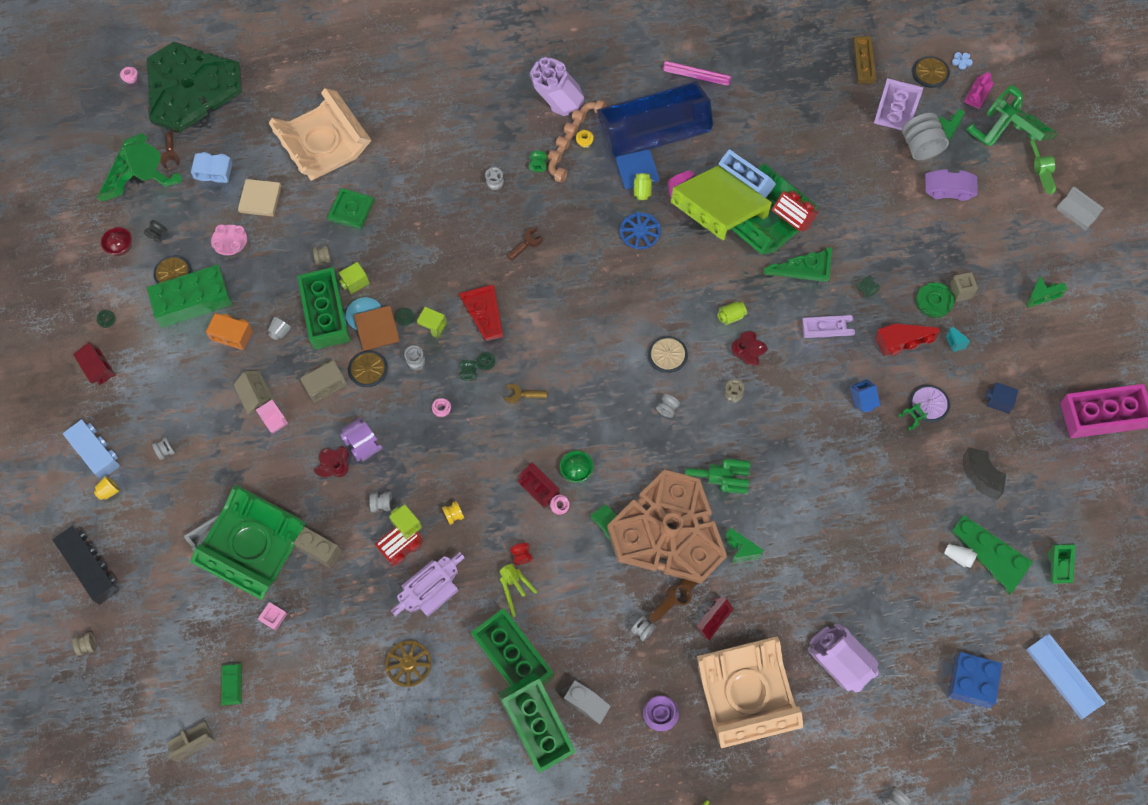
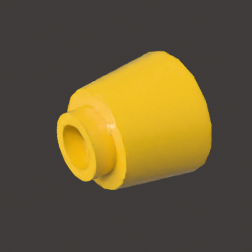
[94,475,121,500]

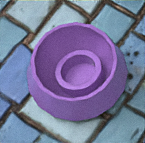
[643,695,679,731]

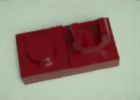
[696,596,734,640]

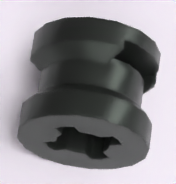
[144,220,167,242]

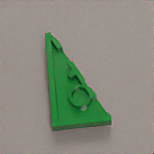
[764,247,832,282]

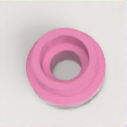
[120,67,138,84]
[432,398,451,417]
[550,495,569,515]

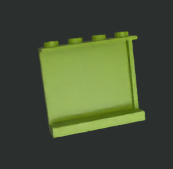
[671,165,771,240]

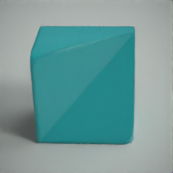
[946,327,970,352]

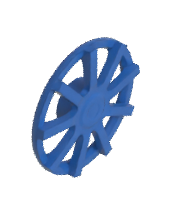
[620,212,661,249]

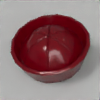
[100,227,132,256]

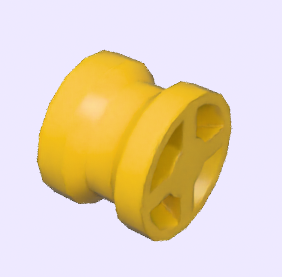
[442,501,464,525]

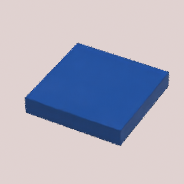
[616,149,659,190]

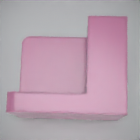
[256,400,288,433]

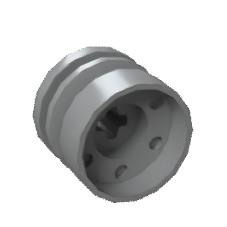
[902,113,949,160]

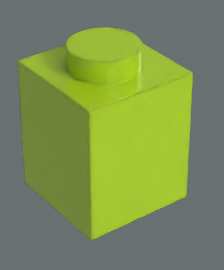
[339,262,370,294]
[389,504,422,540]

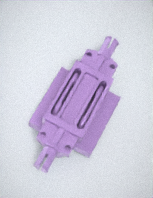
[390,552,465,617]

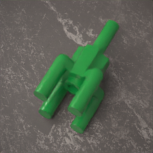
[685,459,750,494]

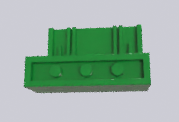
[731,163,818,254]
[190,485,307,600]

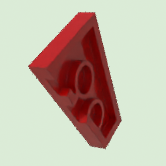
[458,285,504,341]

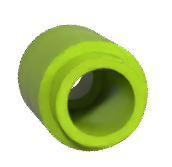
[634,173,652,200]
[718,301,747,325]

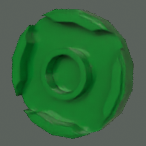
[916,282,954,318]

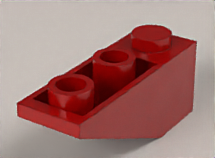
[875,323,940,357]

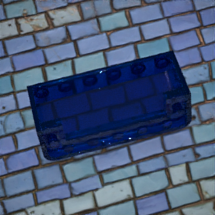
[597,81,713,157]

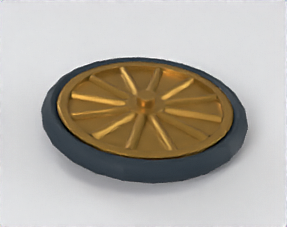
[913,56,950,88]
[153,255,192,284]
[348,351,388,387]

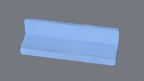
[1026,634,1105,720]

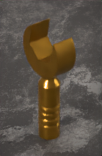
[503,384,547,404]

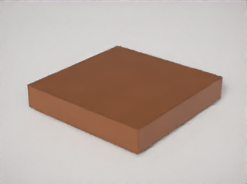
[354,305,400,351]

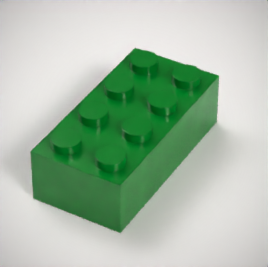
[147,264,233,328]
[297,267,351,350]
[471,608,555,686]
[497,673,576,773]

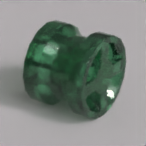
[857,275,881,299]
[459,360,479,381]

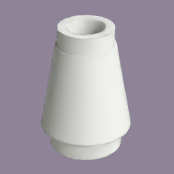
[945,543,977,568]

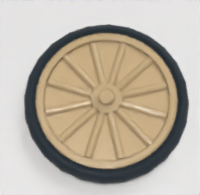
[648,336,688,373]

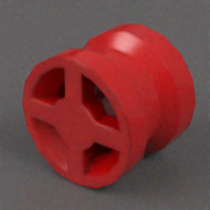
[510,543,533,565]

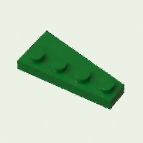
[951,515,1033,595]

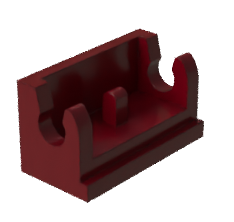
[73,342,116,385]
[517,462,560,509]

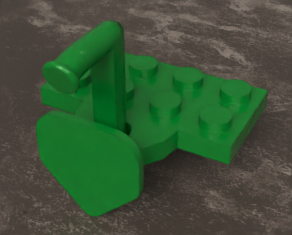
[966,84,1058,146]
[96,133,182,202]

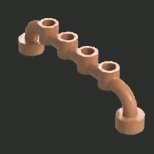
[548,100,607,183]

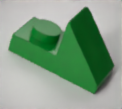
[938,109,965,142]
[1026,276,1067,308]
[725,527,764,563]
[1047,543,1076,584]

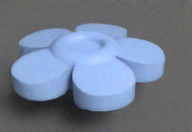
[952,52,973,70]

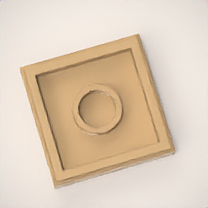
[238,179,282,217]

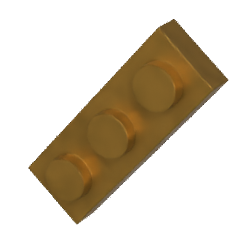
[853,36,876,84]

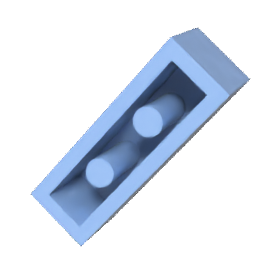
[718,149,776,198]
[63,419,120,480]

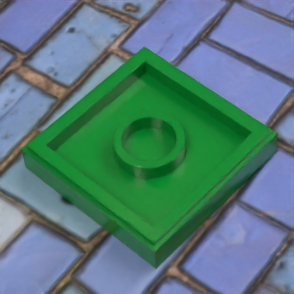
[327,188,375,230]

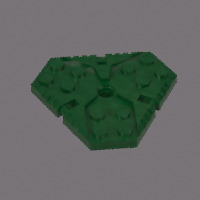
[147,41,242,132]

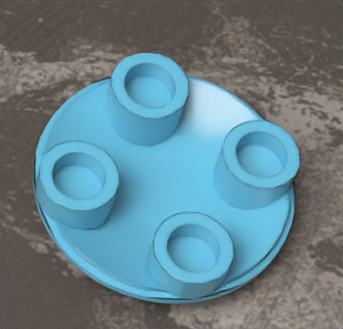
[346,297,382,330]

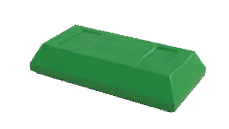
[221,663,242,706]

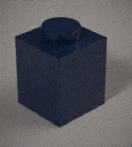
[985,382,1019,414]

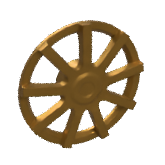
[385,641,431,687]

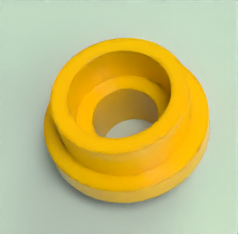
[576,130,593,147]

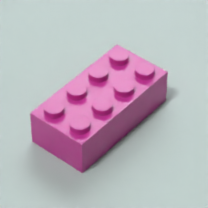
[1060,384,1148,439]

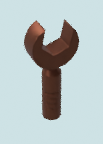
[160,131,180,169]
[507,227,543,261]

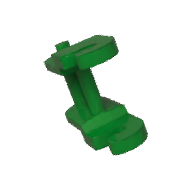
[898,403,928,431]

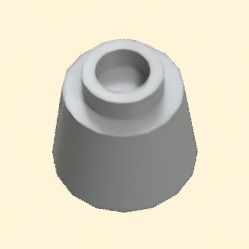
[268,317,292,341]

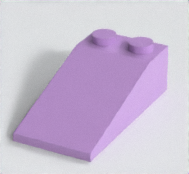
[874,78,923,130]

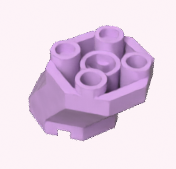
[530,57,584,116]
[808,623,879,692]

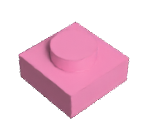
[258,602,287,631]

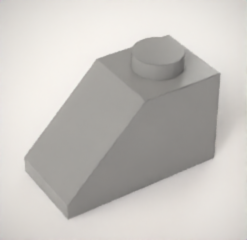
[564,681,611,725]

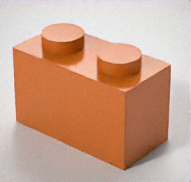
[206,313,253,350]

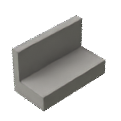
[1056,186,1104,231]

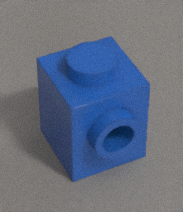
[850,379,881,412]

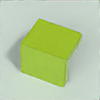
[417,307,447,338]

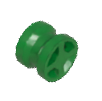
[529,151,547,172]

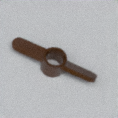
[649,579,699,622]

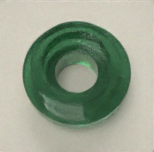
[395,308,414,326]
[97,310,116,328]
[477,352,496,370]

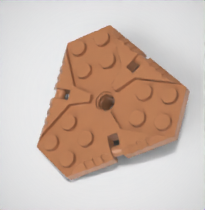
[607,469,727,584]

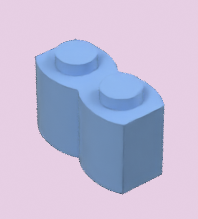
[191,152,233,183]

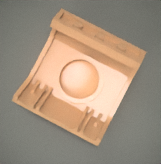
[269,88,372,181]
[697,636,803,748]

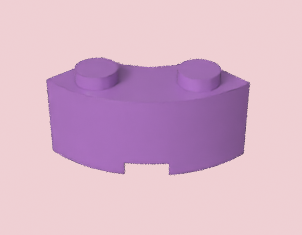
[925,169,978,201]

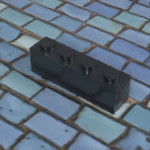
[52,525,120,605]

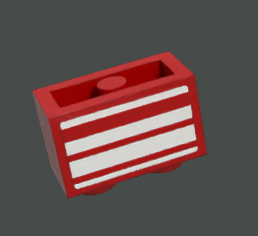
[772,191,819,231]
[375,527,423,567]

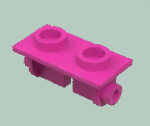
[964,72,994,109]

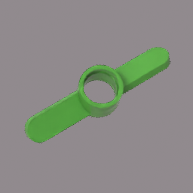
[1030,139,1056,194]

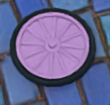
[909,385,950,423]

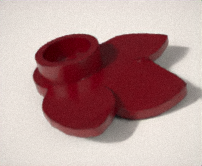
[731,331,768,366]
[314,446,349,478]

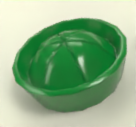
[560,450,594,483]

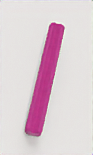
[663,61,731,86]

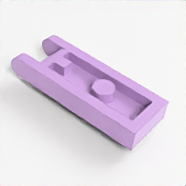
[802,315,855,338]

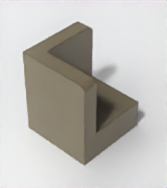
[949,272,978,302]

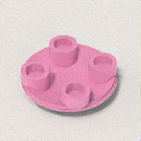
[211,224,247,255]

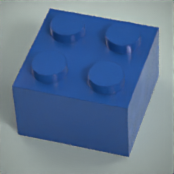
[948,652,1002,708]

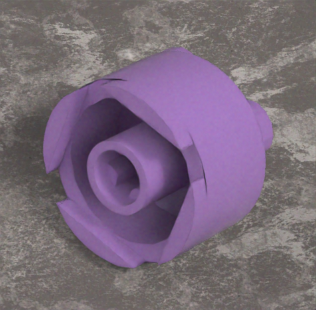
[340,417,383,462]

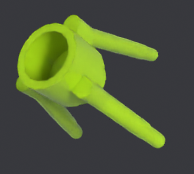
[499,564,537,617]

